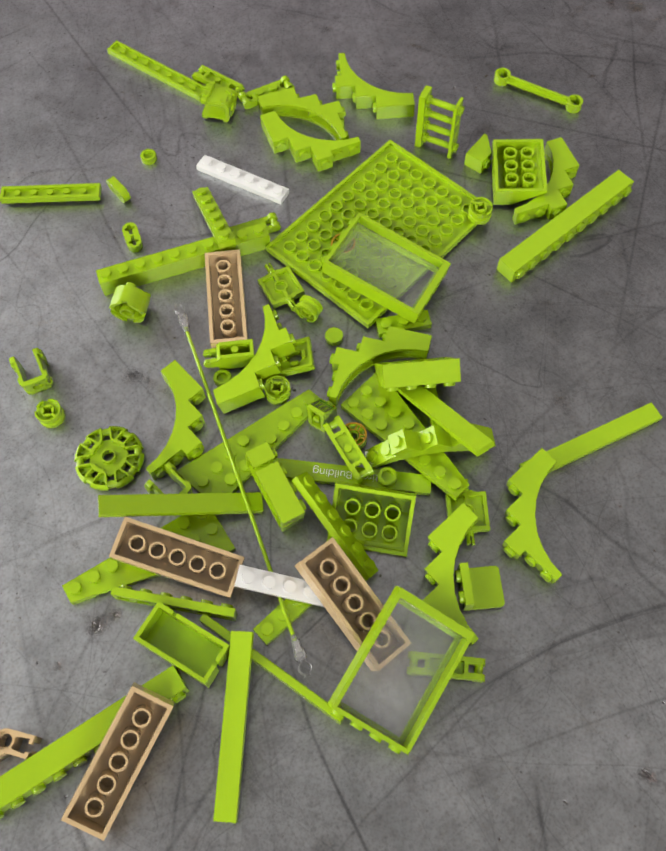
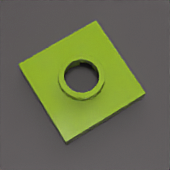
[279,336,315,377]

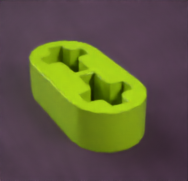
[106,176,131,203]
[122,222,143,253]

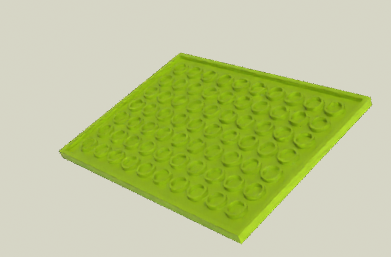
[265,140,478,329]

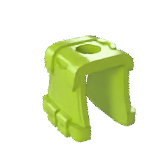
[201,80,237,122]
[9,348,54,395]
[144,461,193,494]

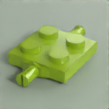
[257,263,305,311]
[445,479,490,546]

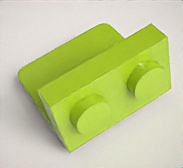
[455,562,505,611]

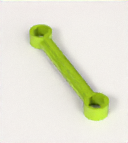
[494,68,583,113]

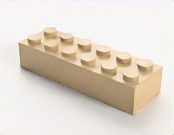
[205,249,249,348]
[109,517,245,599]
[295,537,411,671]
[61,682,174,841]

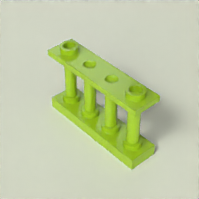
[415,85,465,159]

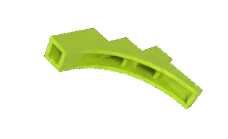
[332,53,415,119]
[258,87,349,140]
[260,111,361,171]
[512,137,579,224]
[213,304,297,414]
[327,326,432,406]
[146,360,206,481]
[365,423,496,469]
[502,448,562,584]
[422,503,479,646]

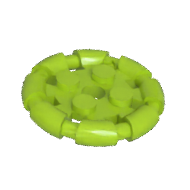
[74,426,144,491]

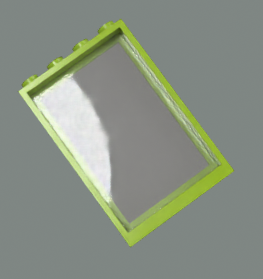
[321,213,451,324]
[327,586,475,755]

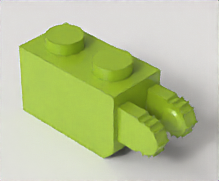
[203,339,255,370]

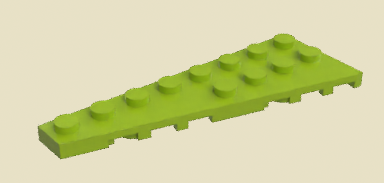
[341,372,469,501]
[177,389,320,493]
[62,514,236,605]

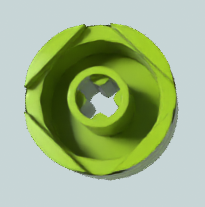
[109,282,151,323]

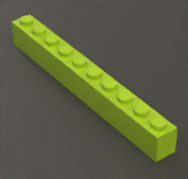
[497,170,634,283]
[96,222,270,296]
[0,665,190,819]

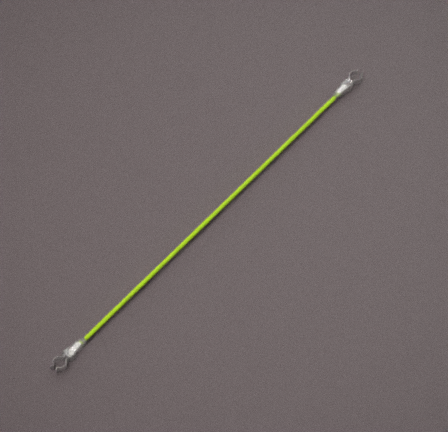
[174,302,312,678]

